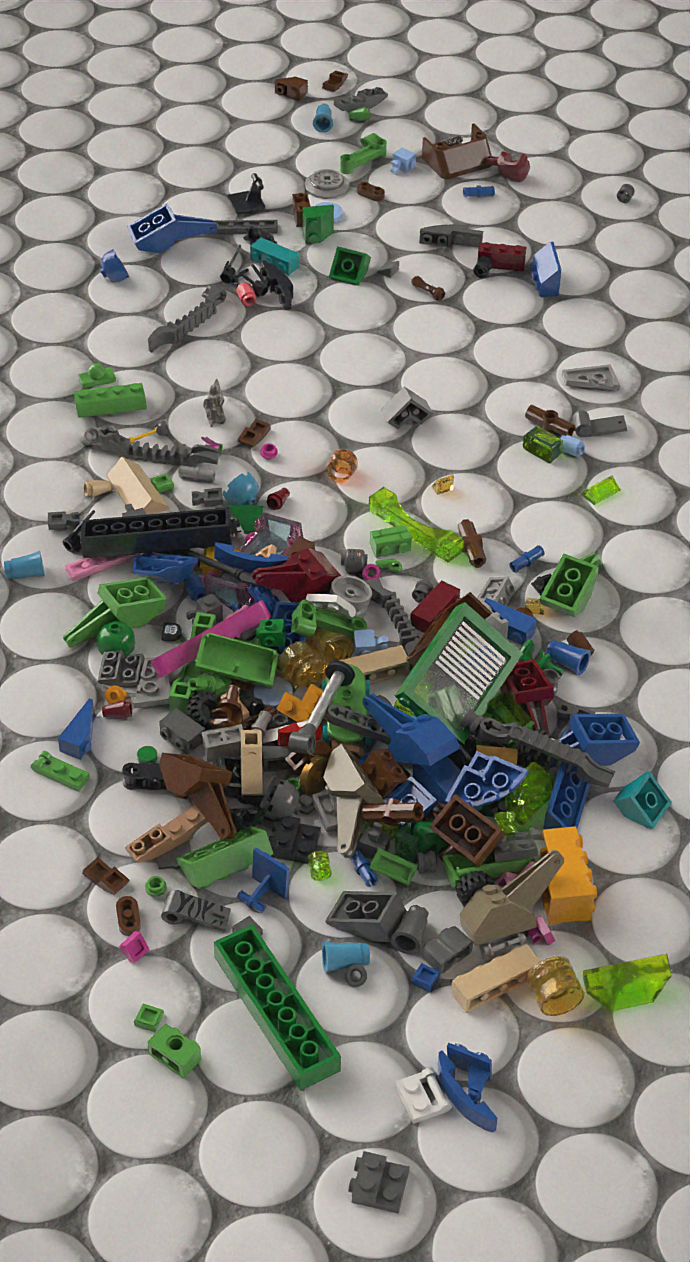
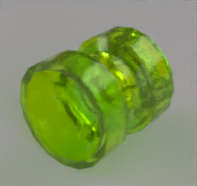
[494,811,518,834]
[308,851,332,881]

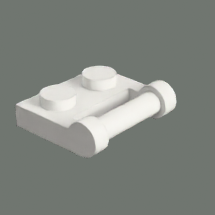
[306,594,356,617]
[395,1067,452,1124]

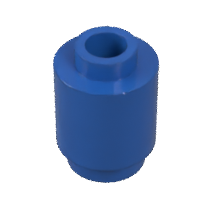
[184,574,208,601]

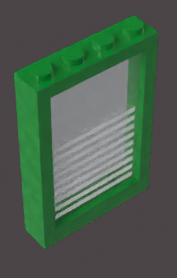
[395,602,523,745]

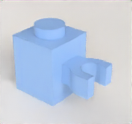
[391,148,416,174]
[354,630,388,656]

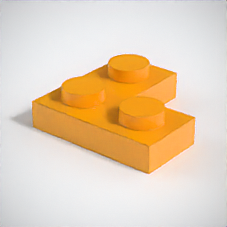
[276,684,324,723]

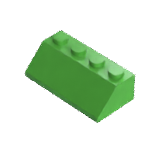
[176,826,273,889]

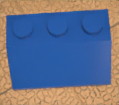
[530,241,561,297]

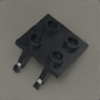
[234,776,278,827]

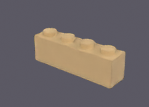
[328,645,410,684]
[451,944,542,1013]

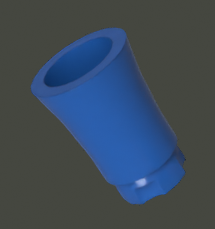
[545,640,591,675]

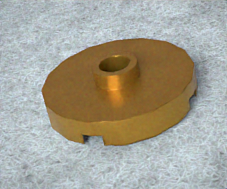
[299,755,329,796]

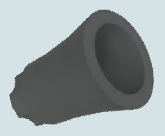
[391,905,429,954]

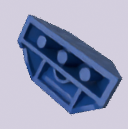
[133,553,198,585]

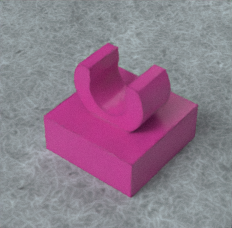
[528,915,556,945]
[119,931,150,963]

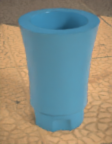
[313,103,333,132]
[4,551,45,579]
[322,941,370,973]

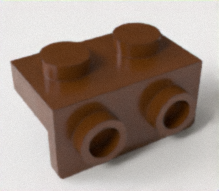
[361,748,408,798]

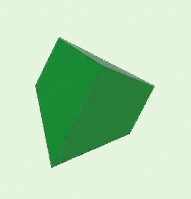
[227,504,265,534]

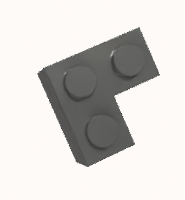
[381,386,433,429]

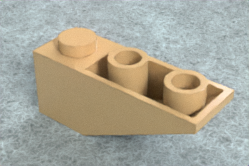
[241,730,262,796]

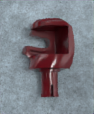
[487,151,530,182]

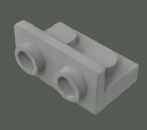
[477,577,515,606]

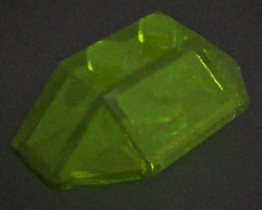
[505,762,554,825]
[581,953,672,1011]

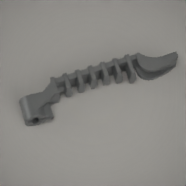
[148,283,227,353]
[98,426,221,467]
[365,578,419,671]
[476,718,615,788]

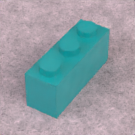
[250,238,300,276]

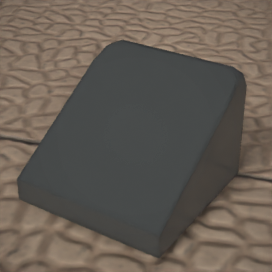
[377,261,399,278]

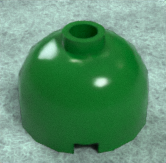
[97,621,135,655]

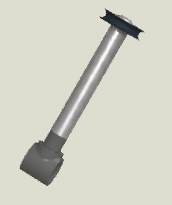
[288,660,355,755]

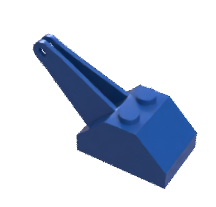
[127,203,218,253]
[362,694,460,766]
[525,714,640,769]

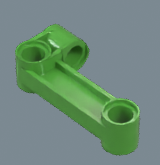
[340,133,387,174]
[291,600,367,641]

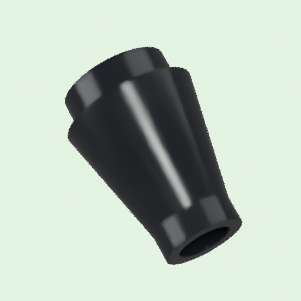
[239,692,265,716]

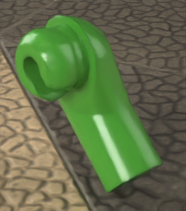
[375,558,402,573]

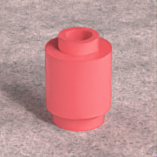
[236,282,256,306]

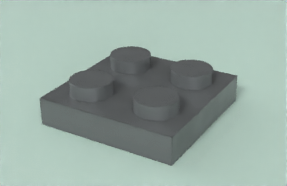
[491,832,538,862]

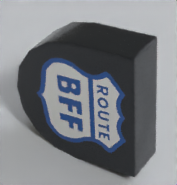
[161,622,182,641]

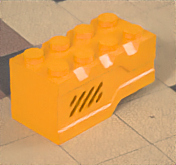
[539,826,597,925]

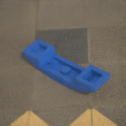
[214,542,289,575]
[438,1050,498,1133]

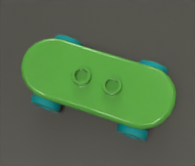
[321,664,371,746]

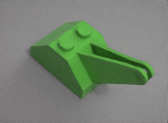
[540,552,602,617]
[63,576,167,647]

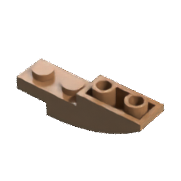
[125,805,208,863]

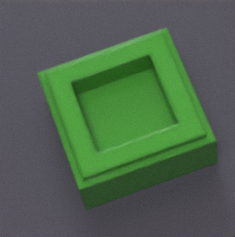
[151,473,174,493]
[134,1003,164,1032]

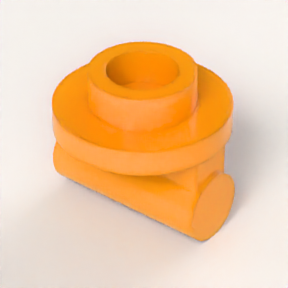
[105,685,127,704]

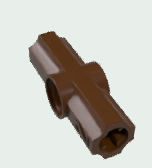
[525,405,576,436]
[457,519,486,568]
[362,798,424,827]

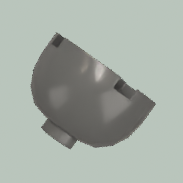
[265,779,302,820]

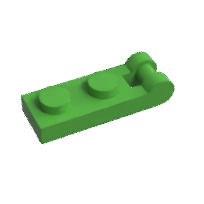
[31,751,90,792]

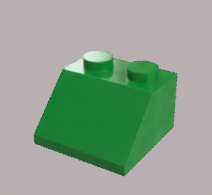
[302,205,334,244]
[329,246,371,285]

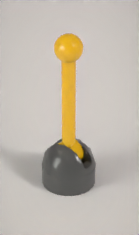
[129,421,169,444]

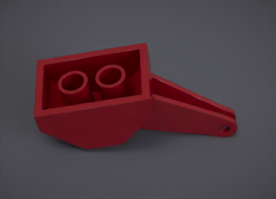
[251,548,341,603]
[497,659,554,734]

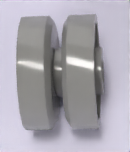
[329,575,372,618]

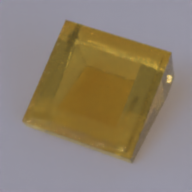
[432,475,454,495]
[525,597,545,615]

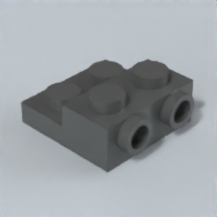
[348,1151,410,1214]

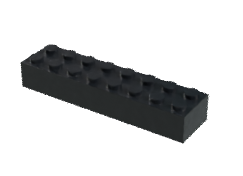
[80,507,232,559]

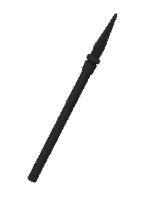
[173,550,266,587]

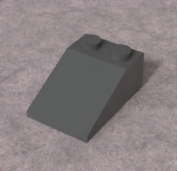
[325,891,407,942]

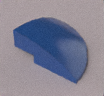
[445,751,529,806]

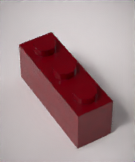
[477,242,527,271]
[410,580,461,633]

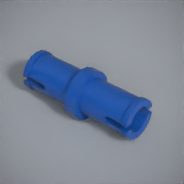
[463,185,495,198]
[509,545,545,573]
[350,848,378,887]

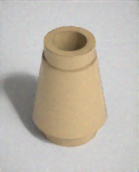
[83,480,111,497]

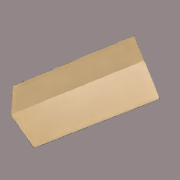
[107,457,169,514]

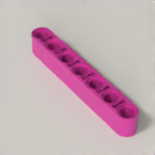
[151,600,272,678]

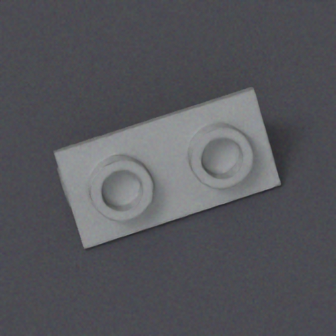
[479,932,526,962]

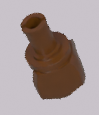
[210,685,243,730]

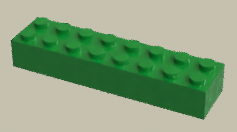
[214,924,341,1091]

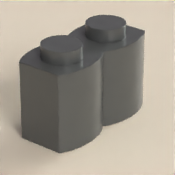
[422,926,473,974]

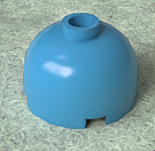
[223,472,259,505]

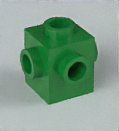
[256,619,286,647]

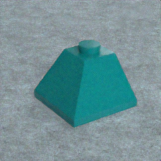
[613,771,672,829]

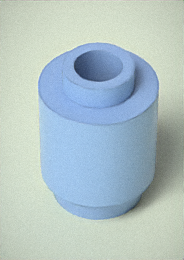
[559,435,585,457]

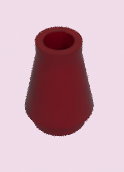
[266,488,290,510]
[102,700,133,719]

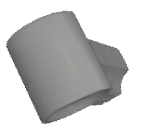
[79,426,116,445]

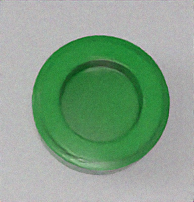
[137,746,158,763]

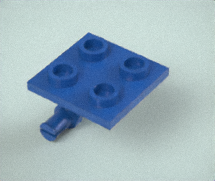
[229,584,280,619]
[237,848,290,913]
[447,1042,492,1105]

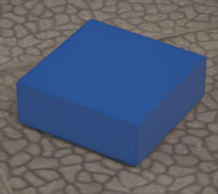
[411,963,441,992]

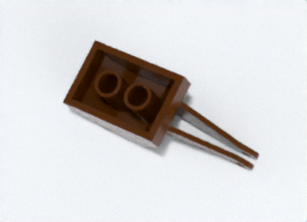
[159,753,236,839]
[429,794,506,867]

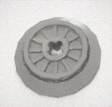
[304,169,350,198]

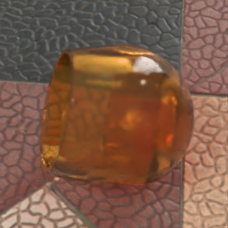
[327,449,358,483]

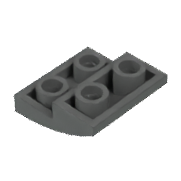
[98,650,145,688]

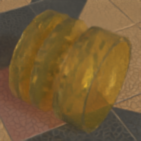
[277,641,328,690]
[527,956,585,1016]

